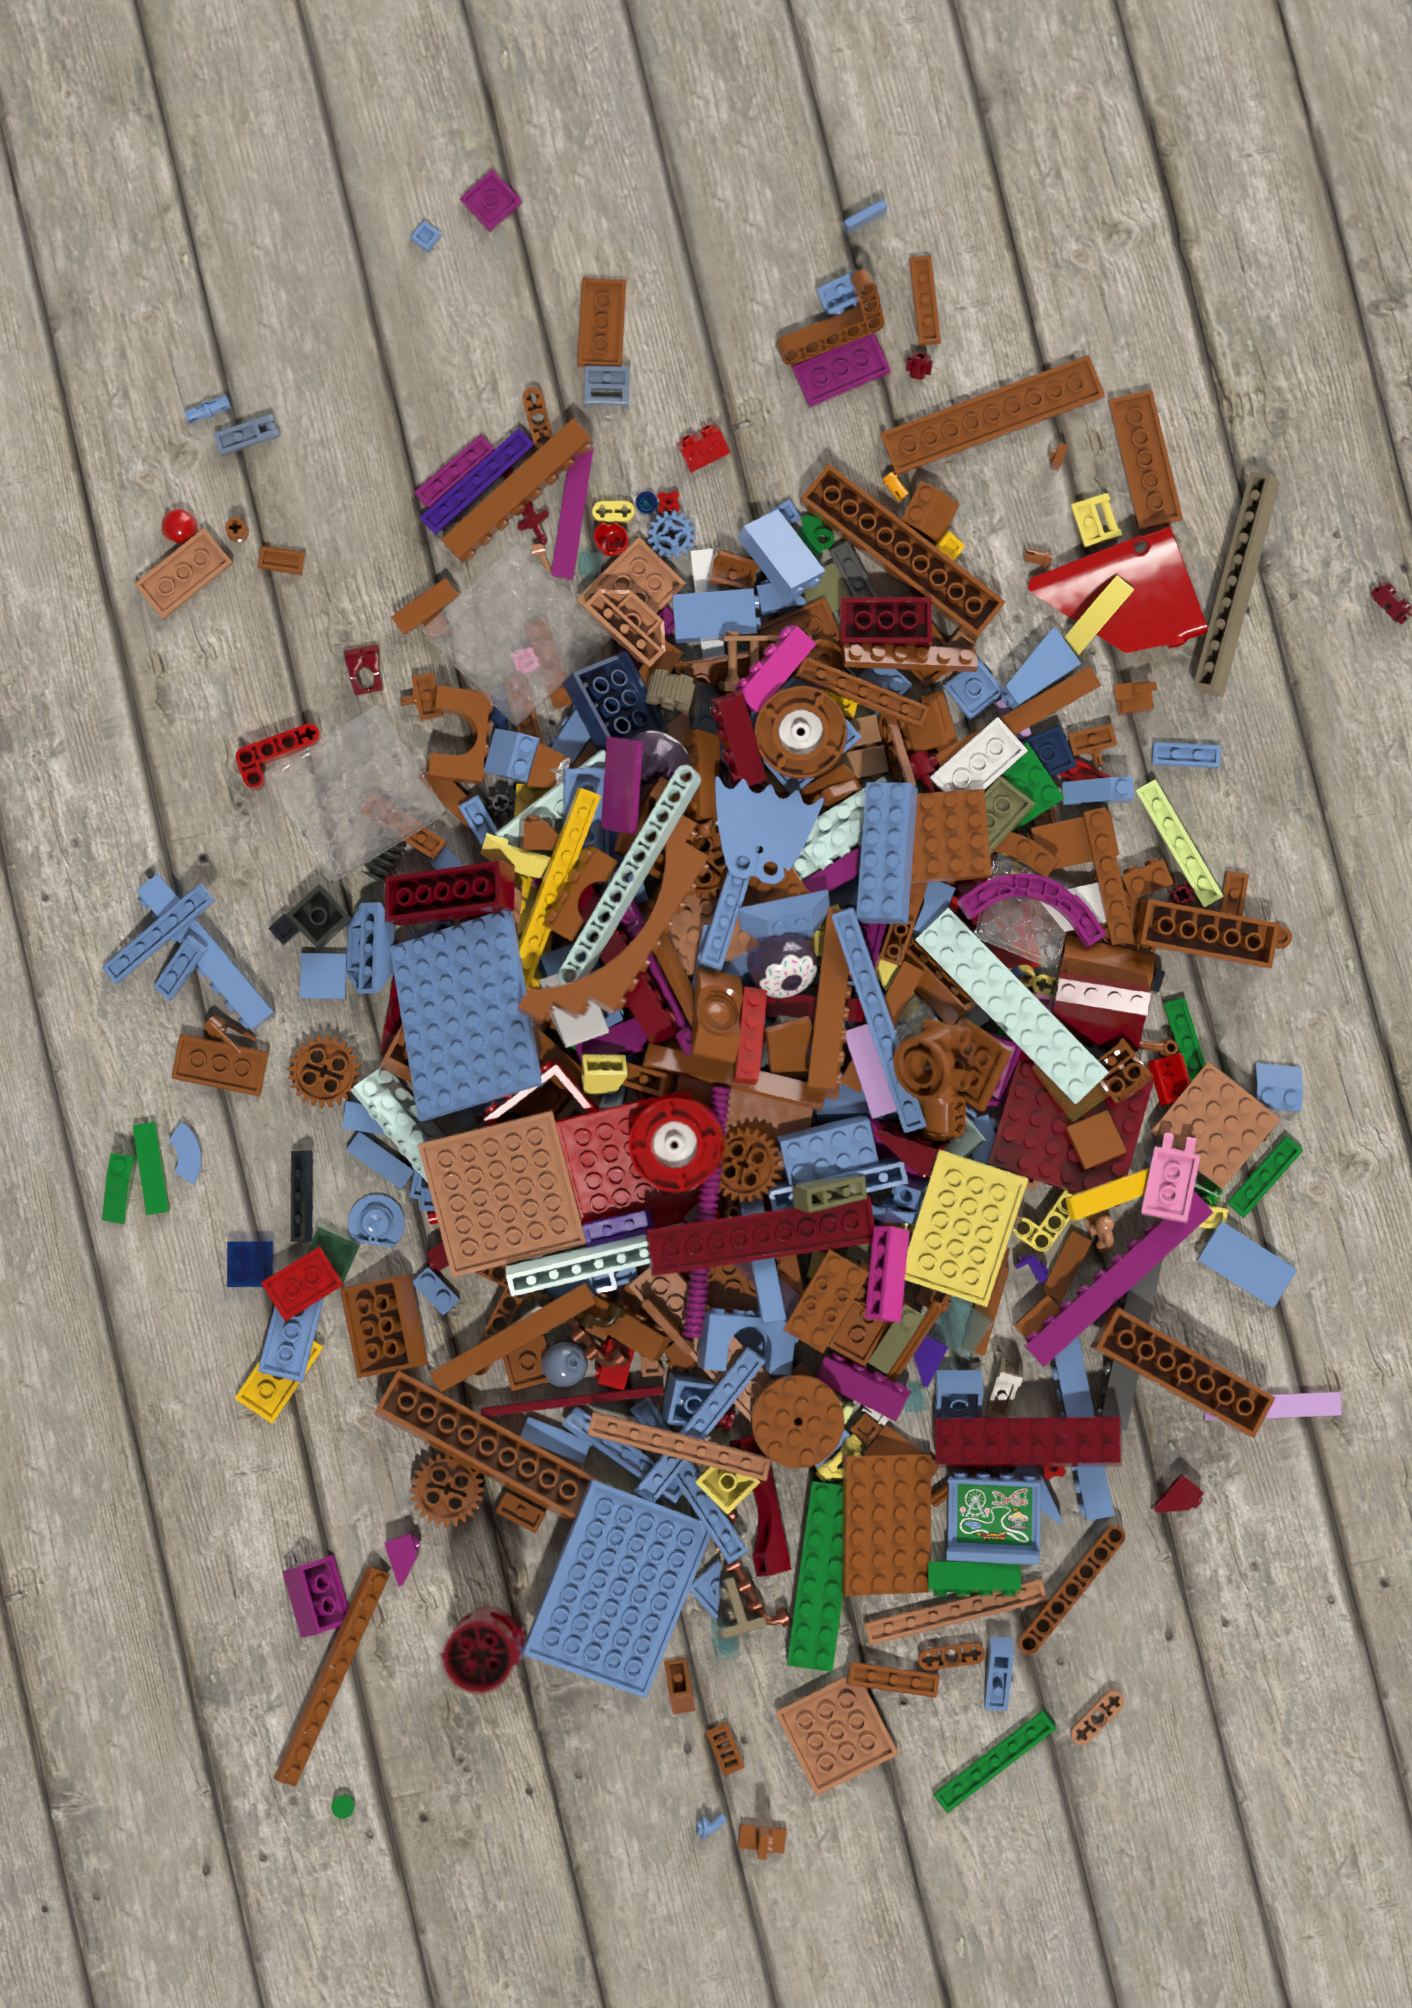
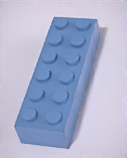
[856,782,918,924]

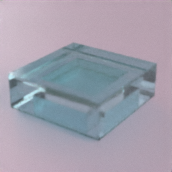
[578,551,603,577]

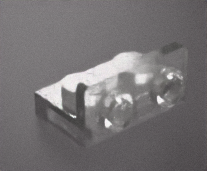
[894,995,935,1044]

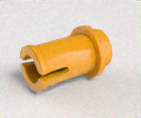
[882,472,909,502]

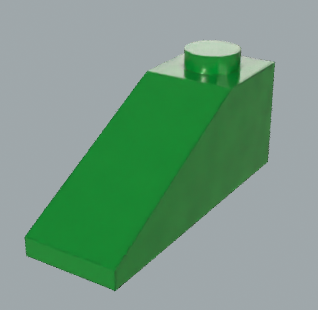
[102,1153,137,1225]

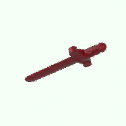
[503,468,549,545]

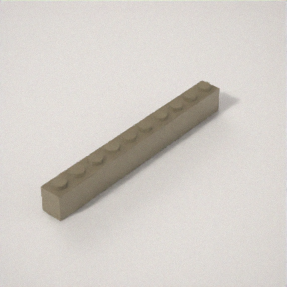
[1193,472,1280,697]

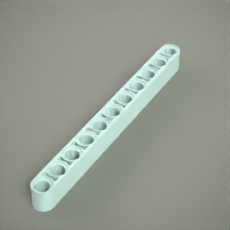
[558,765,701,985]

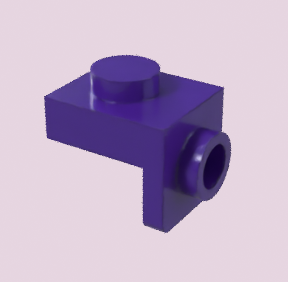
[1013,1253,1049,1283]

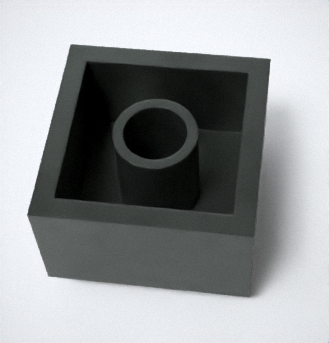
[286,884,352,950]

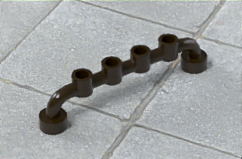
[505,1260,627,1329]

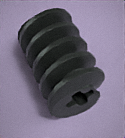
[362,832,406,883]

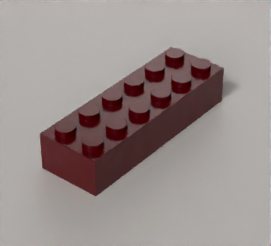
[385,861,515,926]

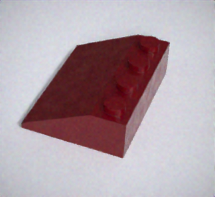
[1051,971,1151,1052]

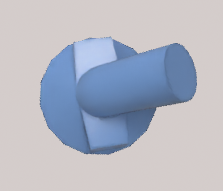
[696,1813,727,1840]

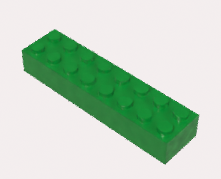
[786,1480,843,1672]

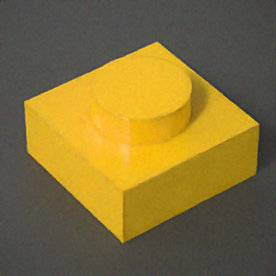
[935,531,965,561]

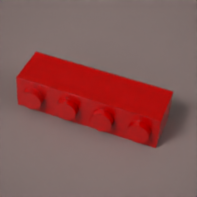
[733,987,767,1085]

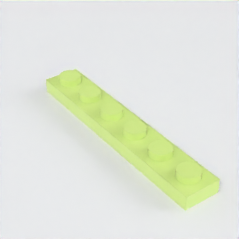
[1135,779,1223,908]

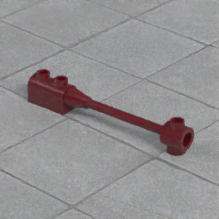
[908,750,1000,929]

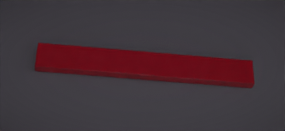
[481,1385,664,1417]

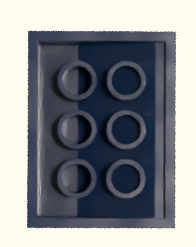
[562,651,668,752]

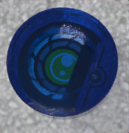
[635,491,658,515]

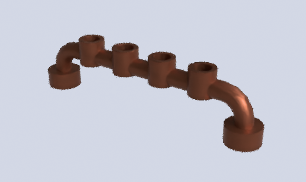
[544,1288,630,1368]
[713,1509,792,1627]

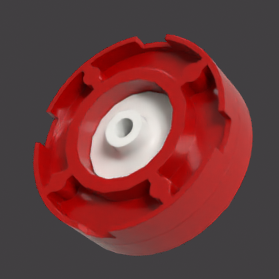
[629,1098,725,1192]

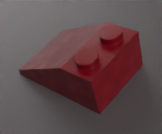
[875,1119,950,1178]

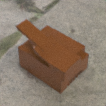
[1113,681,1157,716]

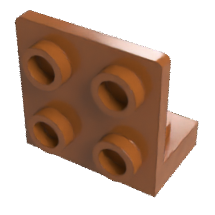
[511,1080,572,1120]

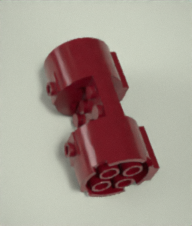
[440,1606,527,1694]

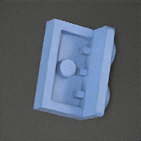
[815,270,857,316]

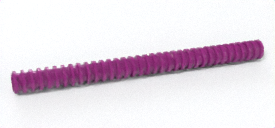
[682,1086,732,1338]

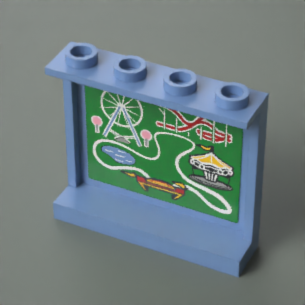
[947,1471,1042,1565]

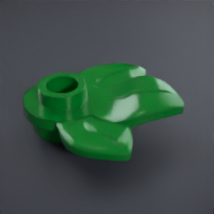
[796,515,834,558]

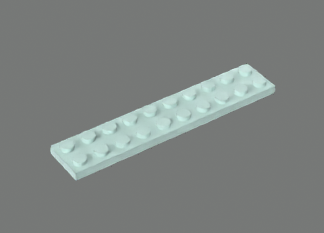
[915,908,1109,1104]

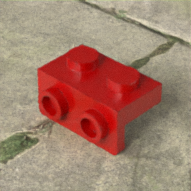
[676,424,731,473]
[1148,1053,1191,1106]

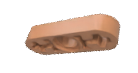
[1070,1690,1124,1745]

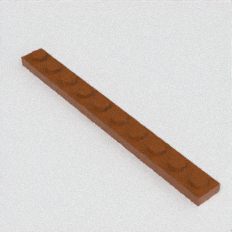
[274,1565,390,1787]

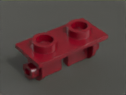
[1370,581,1412,625]

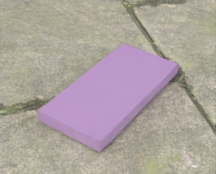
[846,1024,897,1119]

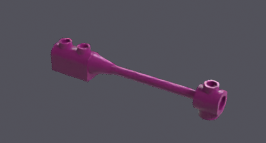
[614,893,692,1057]

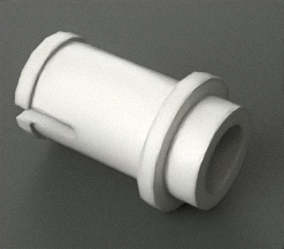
[861,1406,889,1426]

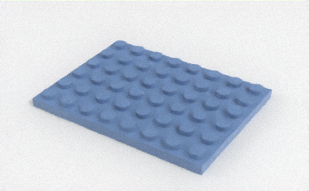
[390,911,543,1122]
[522,1479,711,1698]

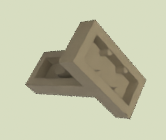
[985,1356,1023,1418]
[717,1577,767,1641]

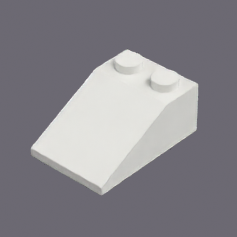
[539,972,609,1047]

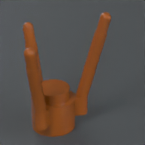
[203,1015,257,1055]

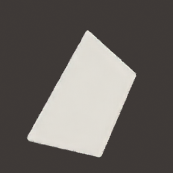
[1040,883,1106,932]

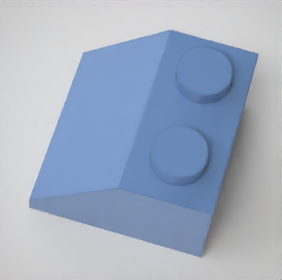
[858,668,912,719]
[483,728,540,784]
[1253,1063,1303,1113]
[935,1370,984,1418]
[661,1372,717,1426]

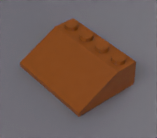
[340,1274,428,1379]

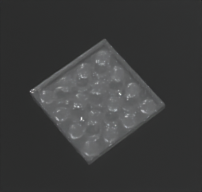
[975,853,1077,970]

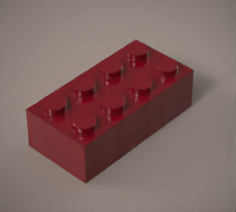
[840,597,932,648]

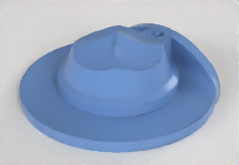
[348,1195,405,1247]

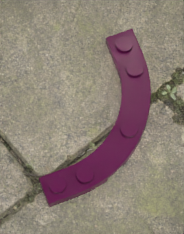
[956,873,1106,947]

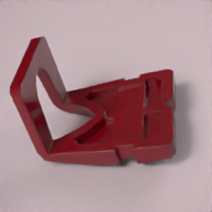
[343,644,384,695]

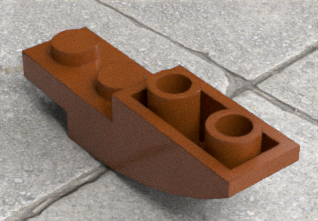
[879,883,928,966]

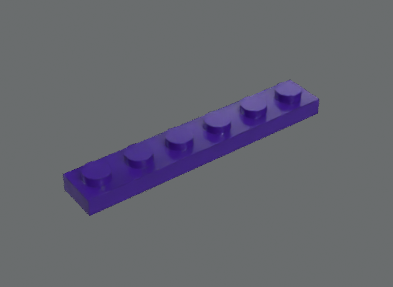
[420,428,534,536]

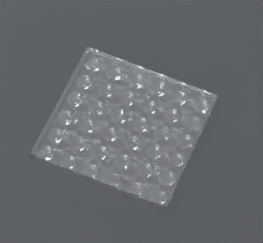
[421,542,612,727]
[264,703,447,884]

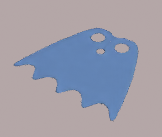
[715,776,824,884]

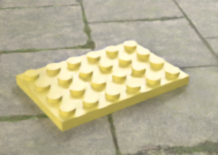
[905,1150,1028,1307]

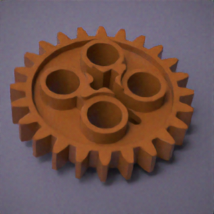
[687,826,728,900]
[288,1035,362,1109]
[718,1128,783,1203]
[409,1454,484,1529]

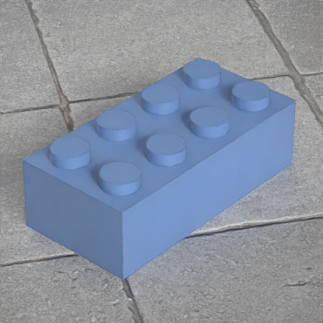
[776,1114,879,1186]

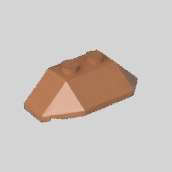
[584,589,665,668]

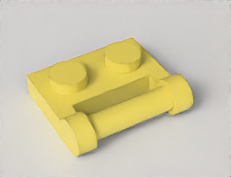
[1070,493,1123,548]

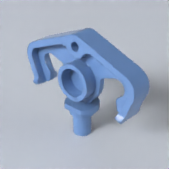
[867,1194,921,1224]

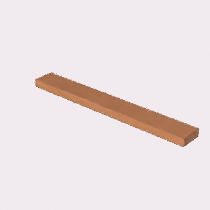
[587,1411,771,1481]
[864,1578,1047,1645]

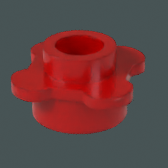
[657,490,680,514]
[1043,1467,1066,1480]

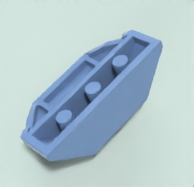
[738,890,830,948]
[347,902,395,994]

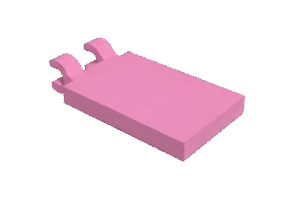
[1141,1133,1200,1223]

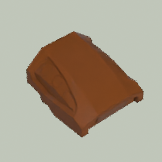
[1097,1038,1153,1104]

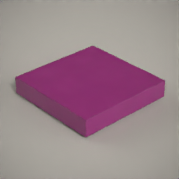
[459,169,523,233]

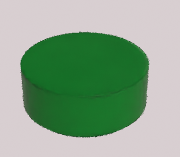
[331,1794,355,1819]

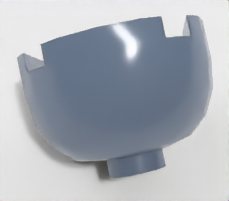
[541,1341,588,1387]

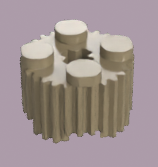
[645,669,695,712]

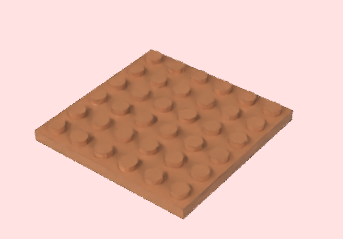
[418,1110,586,1278]

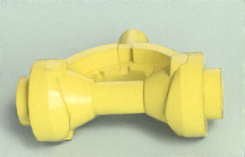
[815,1434,863,1483]

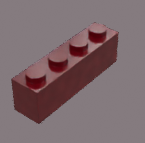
[710,691,767,787]

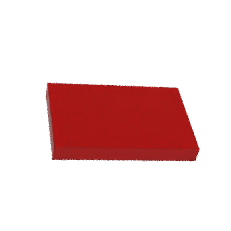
[261,1246,344,1322]

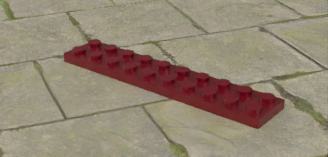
[645,1196,875,1276]

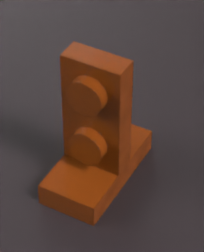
[738,1824,787,1860]

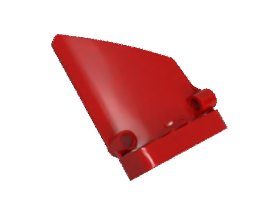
[1028,526,1208,653]

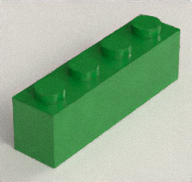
[928,1562,1021,1597]

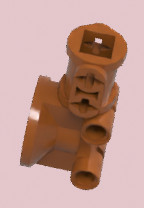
[893,1019,972,1141]

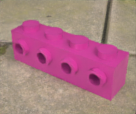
[735,625,816,713]
[865,1226,910,1322]

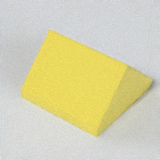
[695,1466,760,1515]

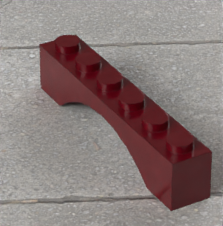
[728,1435,792,1577]

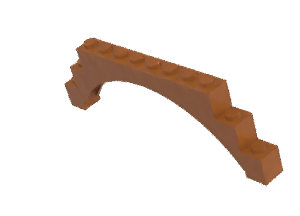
[517,777,710,1025]

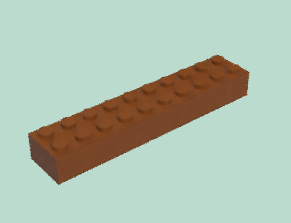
[800,463,1006,641]
[375,1370,600,1523]

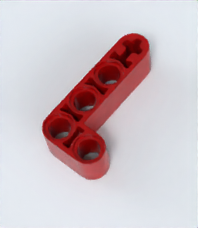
[235,723,322,791]

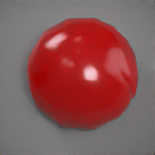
[161,509,198,545]
[593,523,629,556]

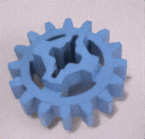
[647,510,696,560]

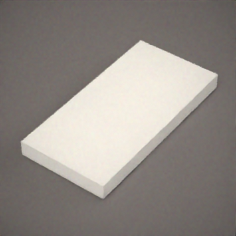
[930,717,1028,792]

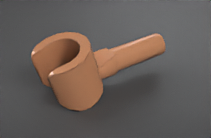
[532,544,552,574]

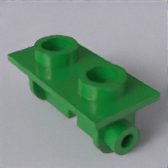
[1194,1175,1223,1207]

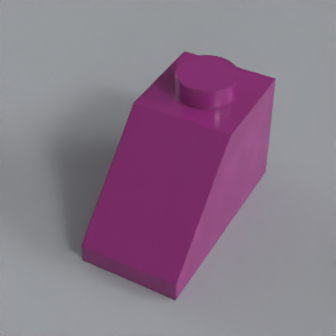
[384,1532,421,1587]

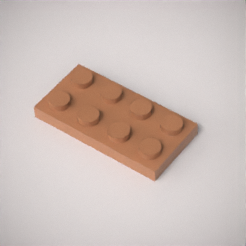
[134,528,233,620]

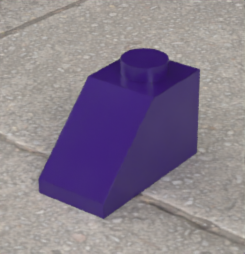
[913,1336,948,1388]

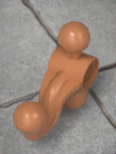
[1085,1210,1114,1254]

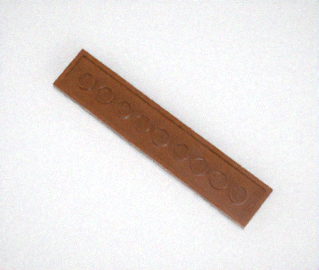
[880,355,1105,475]

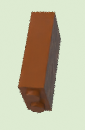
[1025,811,1119,873]

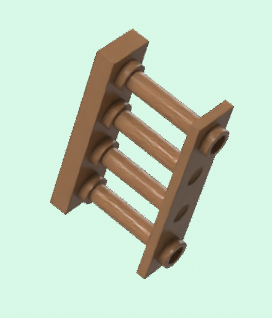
[719,631,812,691]

